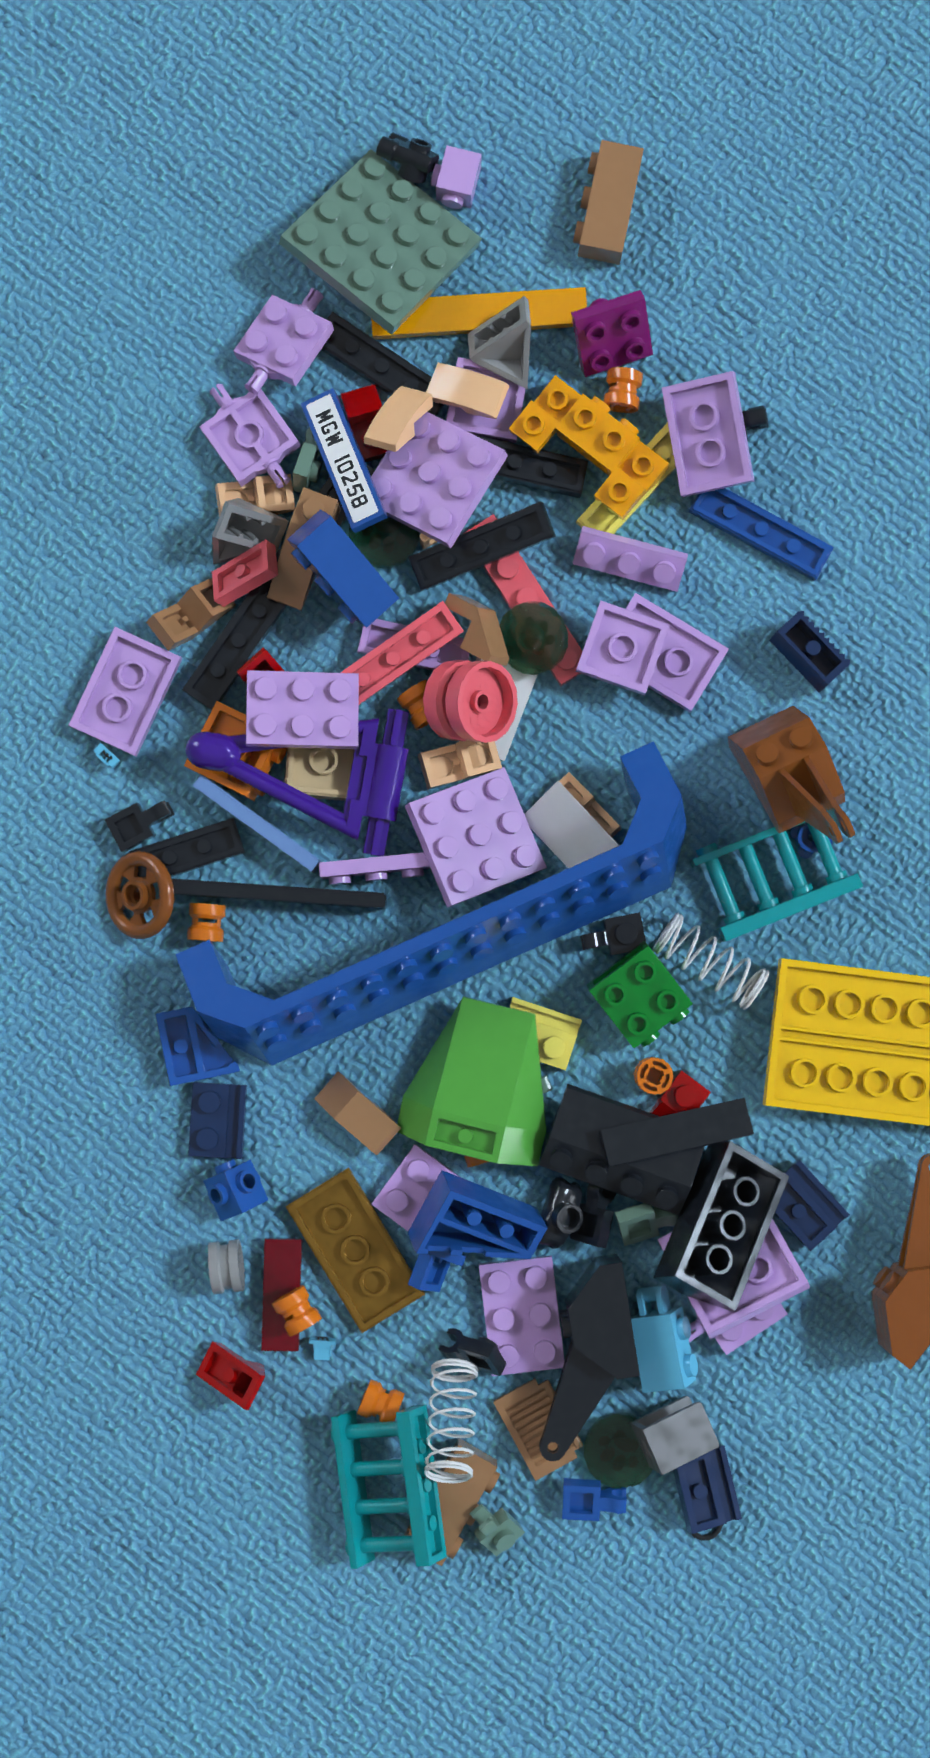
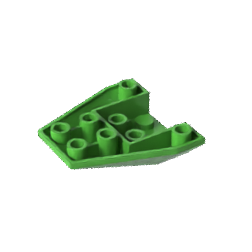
[397,996,547,1166]

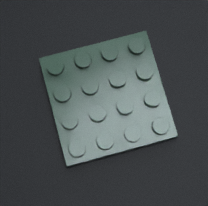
[279,150,482,335]

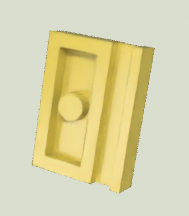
[509,997,582,1071]

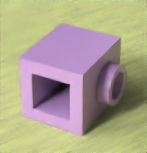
[431,145,482,209]

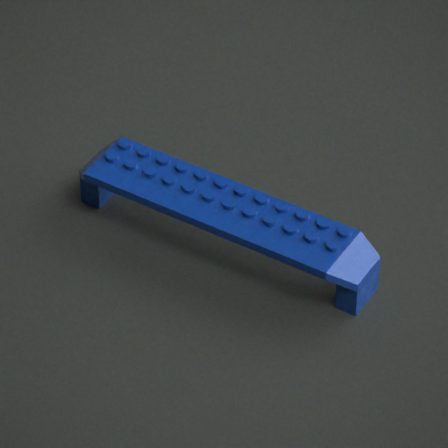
[175,741,687,1066]

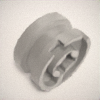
[208,1239,245,1294]

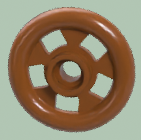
[105,851,174,939]

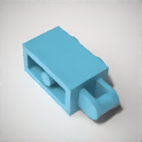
[631,1285,698,1393]

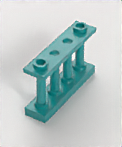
[690,821,863,942]
[330,1404,447,1569]

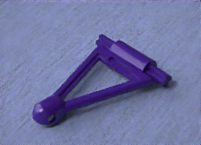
[185,708,409,856]

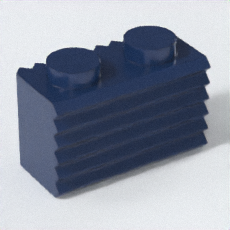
[769,611,850,692]

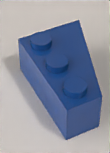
[287,510,399,628]
[408,1170,548,1259]

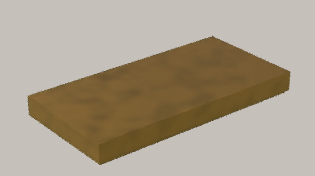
[285,1167,425,1333]

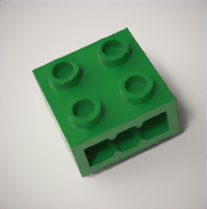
[586,941,693,1049]

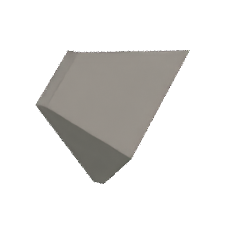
[468,296,531,390]
[212,498,289,564]

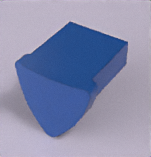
[408,1251,466,1292]

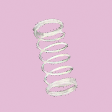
[653,912,770,1010]
[424,1358,478,1483]

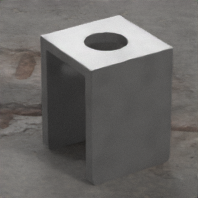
[631,1396,719,1475]

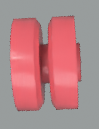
[423,660,518,743]

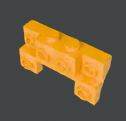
[509,375,669,520]

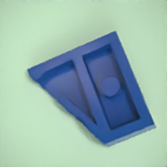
[155,1006,240,1086]

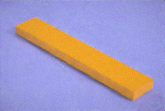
[371,287,587,340]

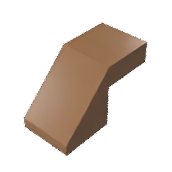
[146,578,236,651]
[445,593,509,666]
[314,1071,401,1155]

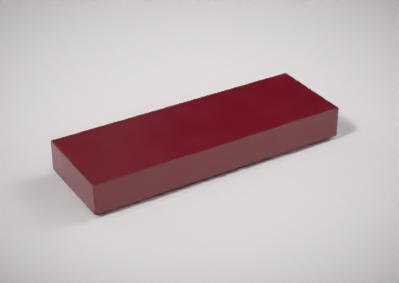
[261,1237,302,1351]

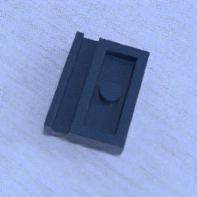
[188,1082,247,1159]
[775,1159,850,1251]
[673,1443,742,1534]

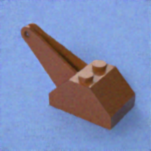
[728,706,855,844]
[871,1153,930,1370]

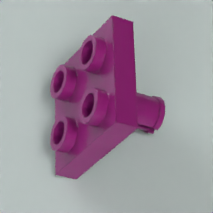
[571,290,653,377]

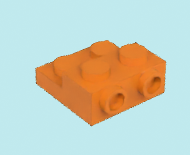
[184,701,288,801]

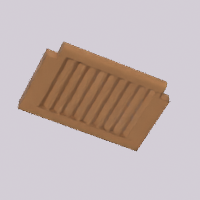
[493,1378,583,1481]

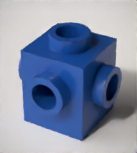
[203,1159,268,1221]

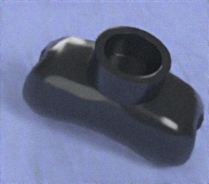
[539,1176,583,1249]

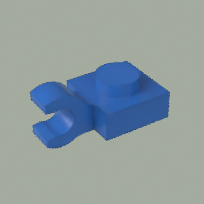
[562,1478,627,1521]

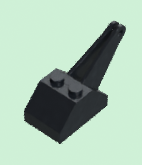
[539,1254,640,1461]

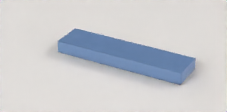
[192,775,321,873]

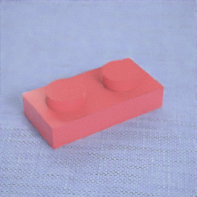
[212,539,278,607]

